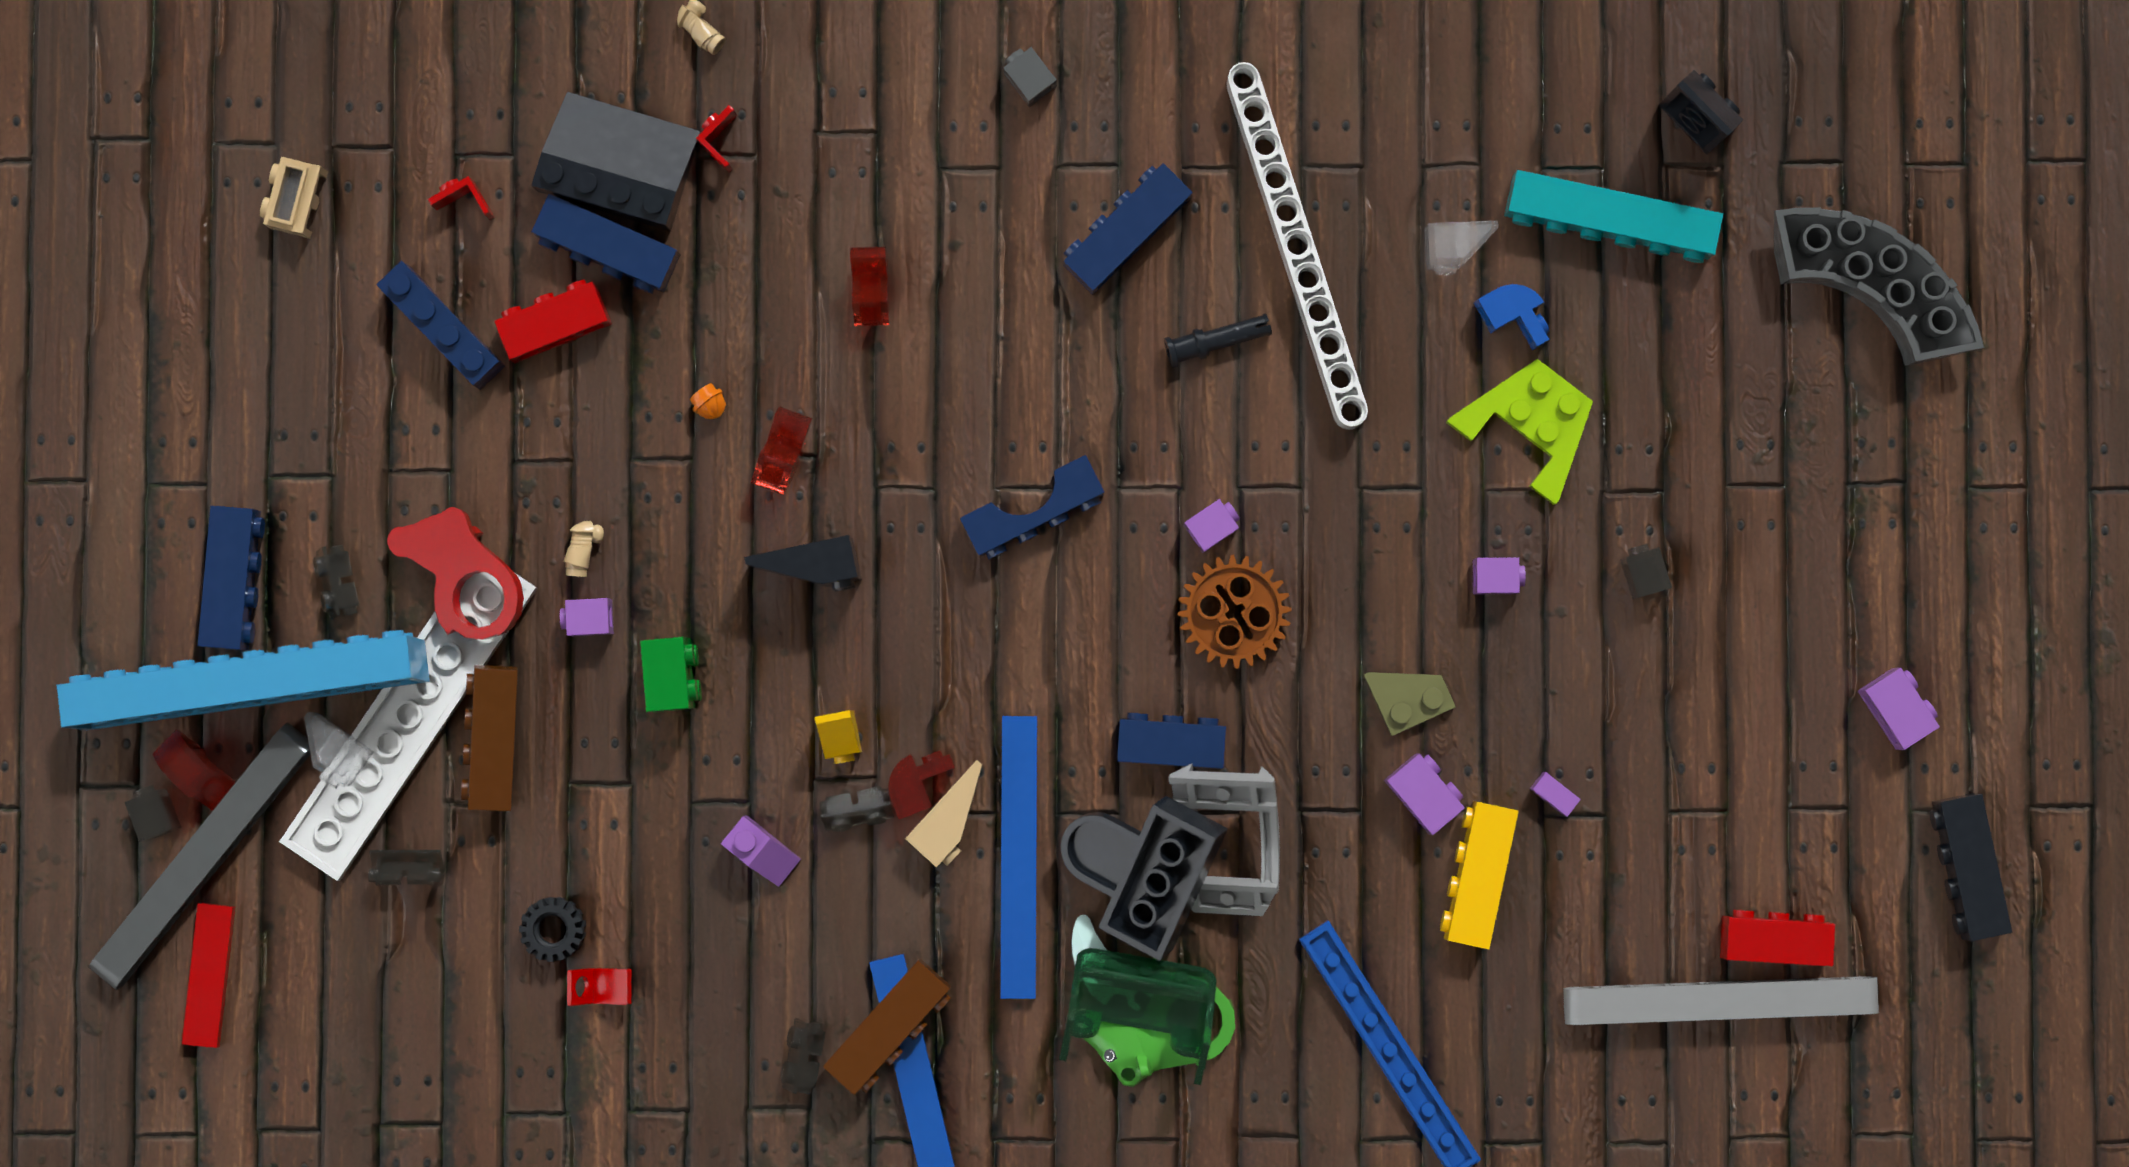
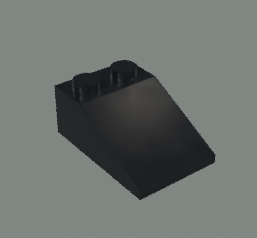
[1658,70,1743,155]
[744,535,862,592]

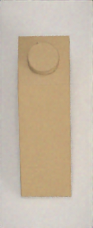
[905,760,983,867]

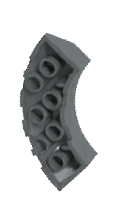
[1774,207,1984,366]

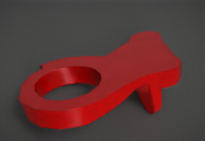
[387,507,524,640]

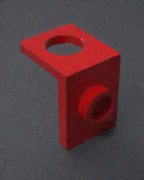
[696,105,737,173]
[427,176,494,220]
[567,968,632,1006]

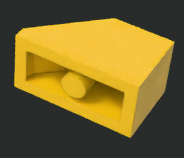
[815,710,862,764]

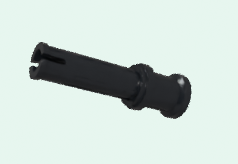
[1164,313,1272,368]

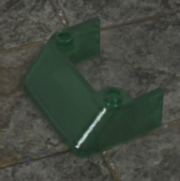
[1059,948,1217,1085]

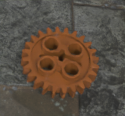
[1177,555,1292,669]

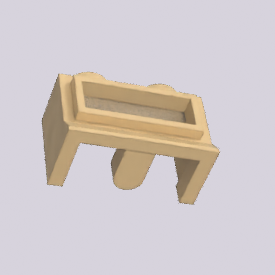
[260,156,328,239]

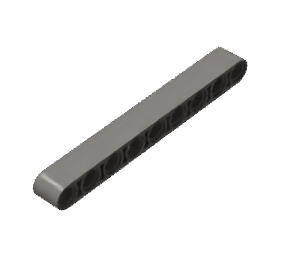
[1563,976,1879,1025]

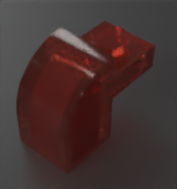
[850,247,889,326]
[751,406,812,495]
[152,729,236,811]
[889,750,955,819]

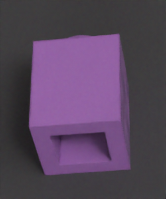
[1183,499,1240,553]
[1473,558,1526,594]
[560,598,614,637]

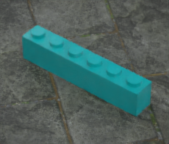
[1504,170,1724,263]

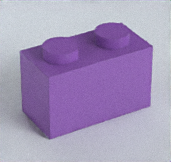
[1858,668,1940,750]
[1384,753,1465,835]

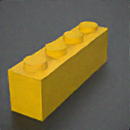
[1440,801,1519,949]

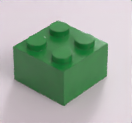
[640,637,702,712]

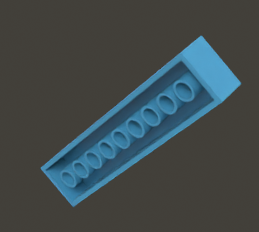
[57,630,430,730]

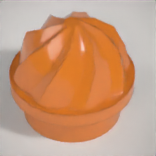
[690,383,726,419]

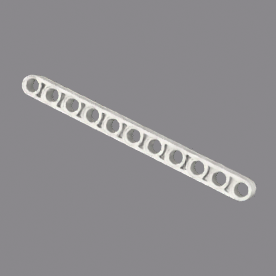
[1226,62,1368,430]

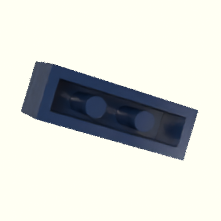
[1117,713,1226,769]

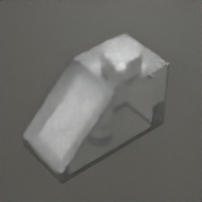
[1424,220,1499,275]
[304,712,374,789]

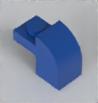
[1474,284,1550,350]

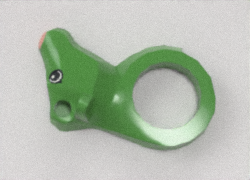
[1077,972,1235,1087]

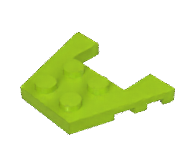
[1446,359,1593,505]

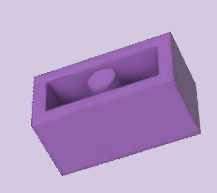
[1530,772,1581,817]

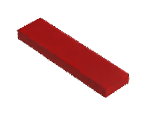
[182,903,236,1048]

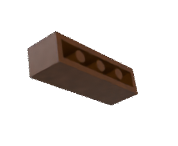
[461,665,518,811]
[823,958,951,1095]

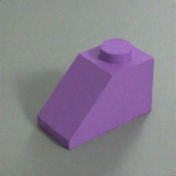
[721,815,801,887]

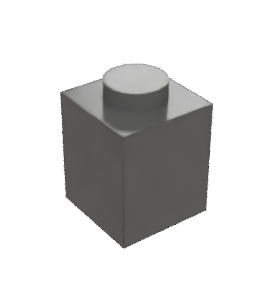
[1003,47,1057,107]

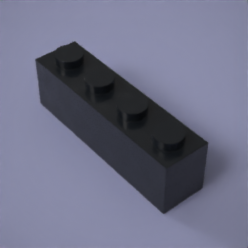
[1930,793,2013,941]

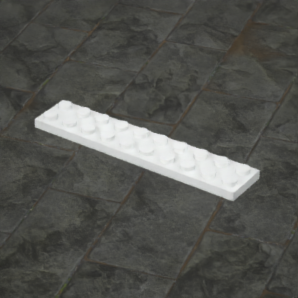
[279,572,538,881]

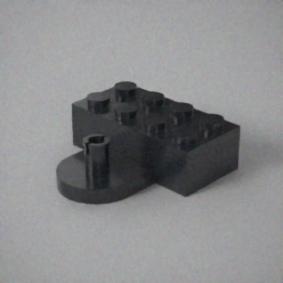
[1061,796,1228,961]

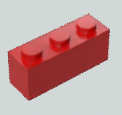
[494,280,612,363]
[1720,910,1835,966]

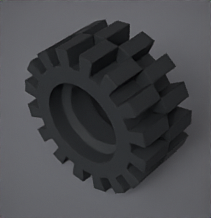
[519,897,586,962]

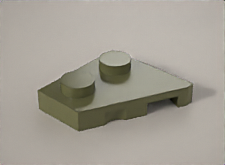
[1363,672,1456,736]

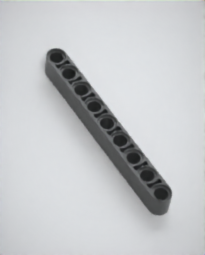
[88,723,316,990]

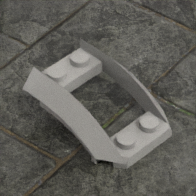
[1169,764,1280,916]

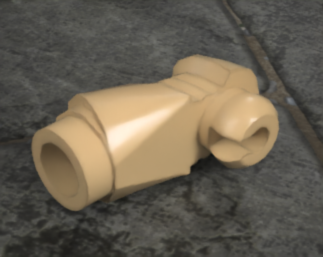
[677,0,726,55]
[563,521,604,577]

